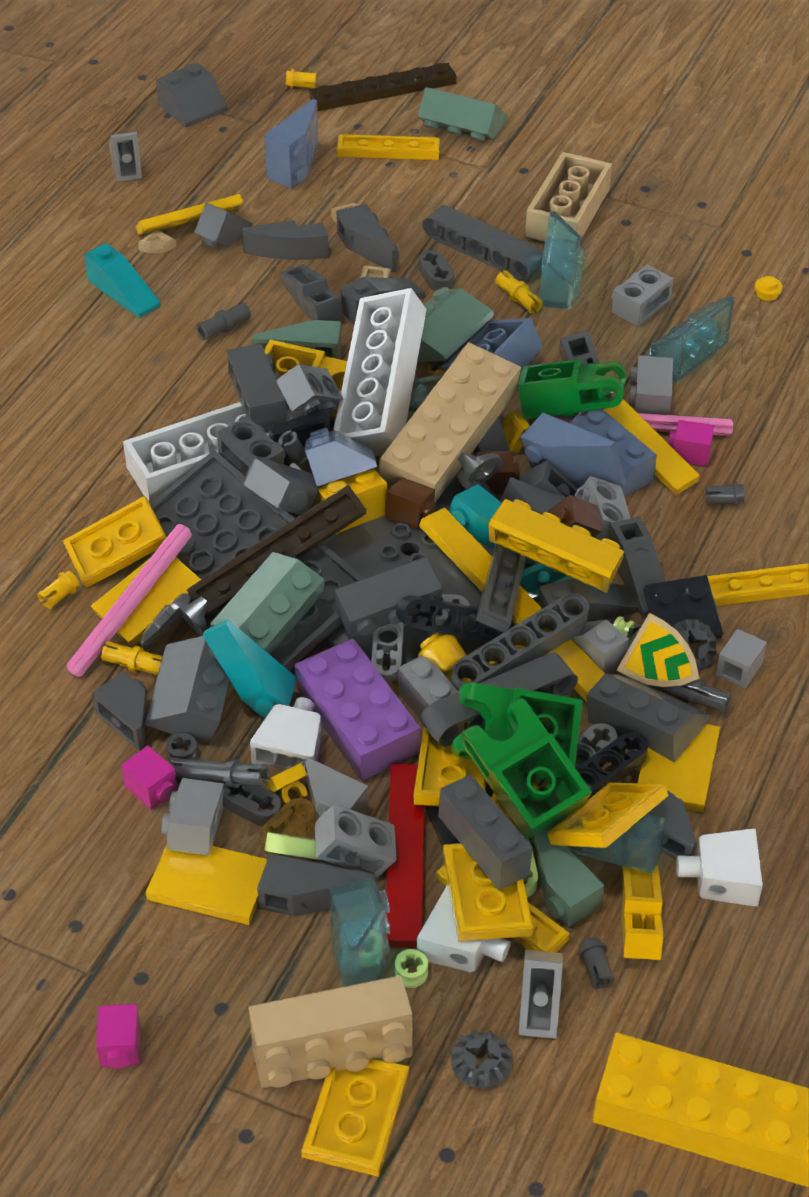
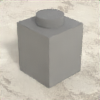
[716,629,767,689]

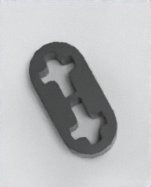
[419,250,454,291]
[223,783,281,827]

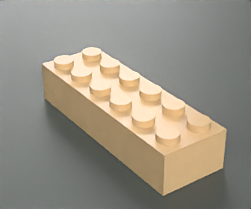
[378,342,521,503]

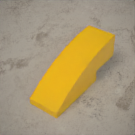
[622,864,663,960]

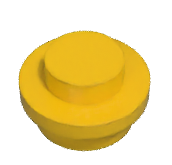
[754,276,783,301]

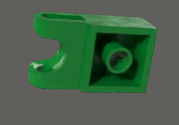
[518,359,627,421]
[451,683,583,767]
[462,698,592,840]

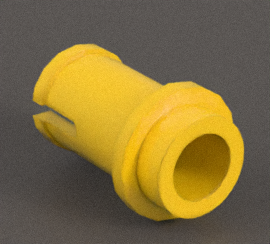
[285,69,316,89]
[37,571,80,609]

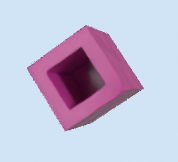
[668,420,714,467]
[121,746,178,809]
[96,1004,140,1069]

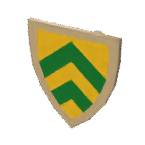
[617,613,700,687]

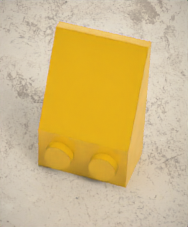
[311,468,388,534]

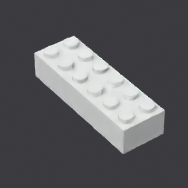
[333,288,427,456]
[123,402,307,503]

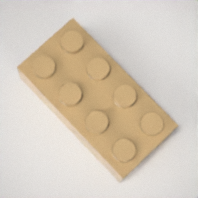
[525,152,612,249]
[248,975,412,1089]

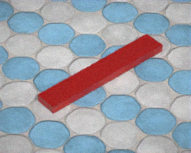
[385,764,424,948]

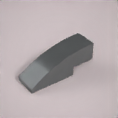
[242,220,329,260]
[279,264,344,321]

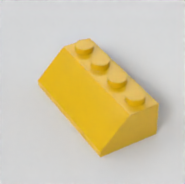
[488,499,624,593]

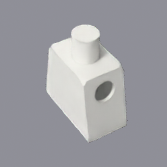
[250,697,322,771]
[676,829,763,906]
[417,885,511,973]

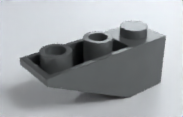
[336,204,399,273]
[609,516,666,616]
[257,853,375,916]

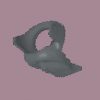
[457,453,503,499]
[140,593,208,651]

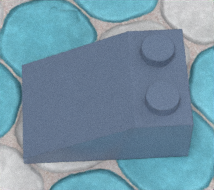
[264,99,318,189]
[521,413,627,488]

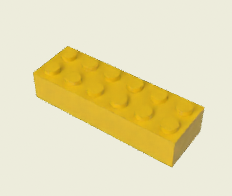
[593,1032,809,1187]

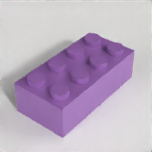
[295,638,421,781]

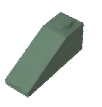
[252,320,342,359]
[529,828,604,928]

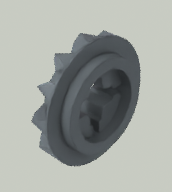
[673,619,717,671]
[451,1029,513,1088]

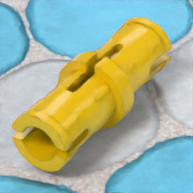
[495,270,543,314]
[101,641,163,676]

